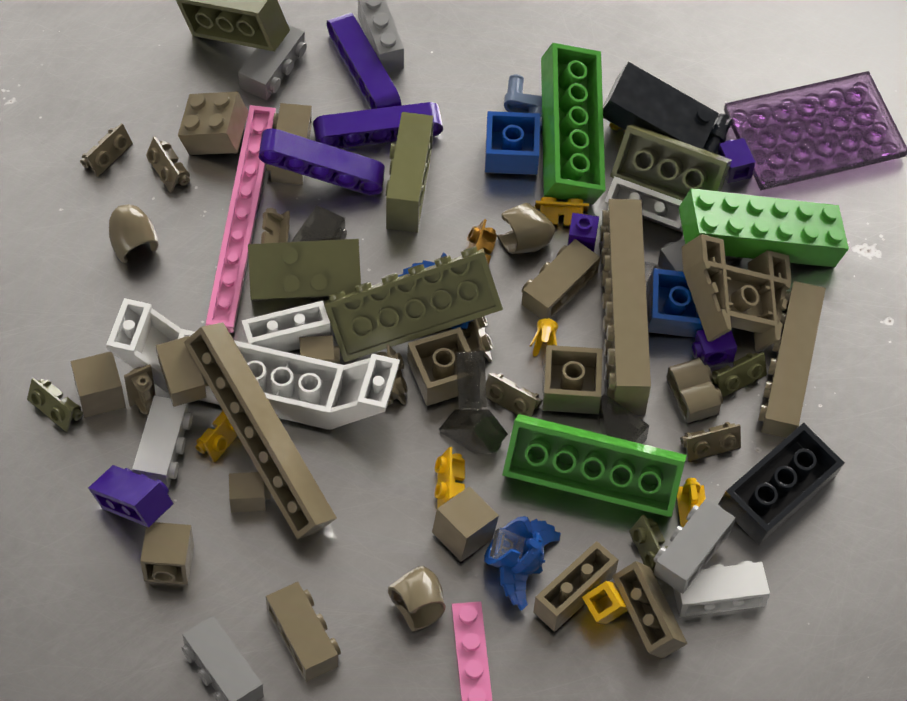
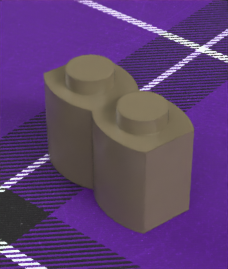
[666,358,723,423]

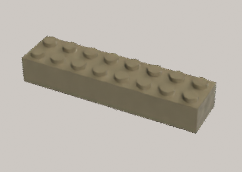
[600,199,651,415]

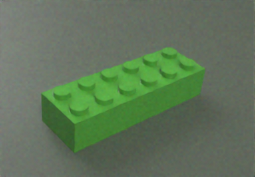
[541,42,606,204]
[679,188,849,267]
[502,414,687,518]

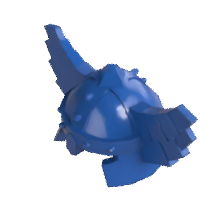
[484,516,561,611]

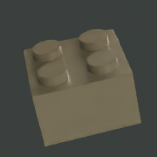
[178,91,249,155]
[407,327,481,406]
[542,345,603,414]

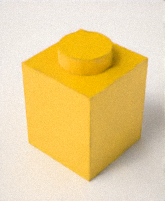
[582,581,628,624]

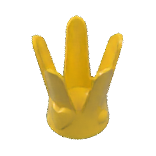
[529,318,558,357]

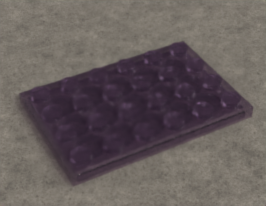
[724,71,907,191]

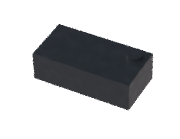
[603,61,719,149]
[718,423,845,545]

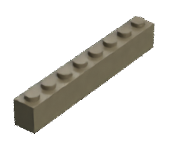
[184,322,337,539]

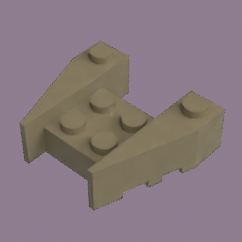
[682,234,792,352]

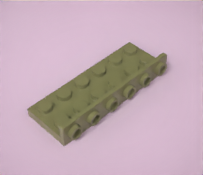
[324,246,503,362]

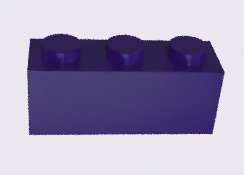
[88,465,174,527]

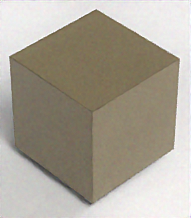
[70,351,126,418]
[432,486,499,561]
[140,522,194,585]

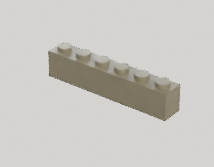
[758,281,826,438]

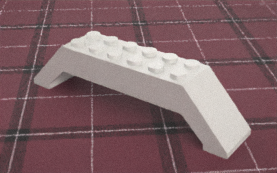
[106,298,400,430]

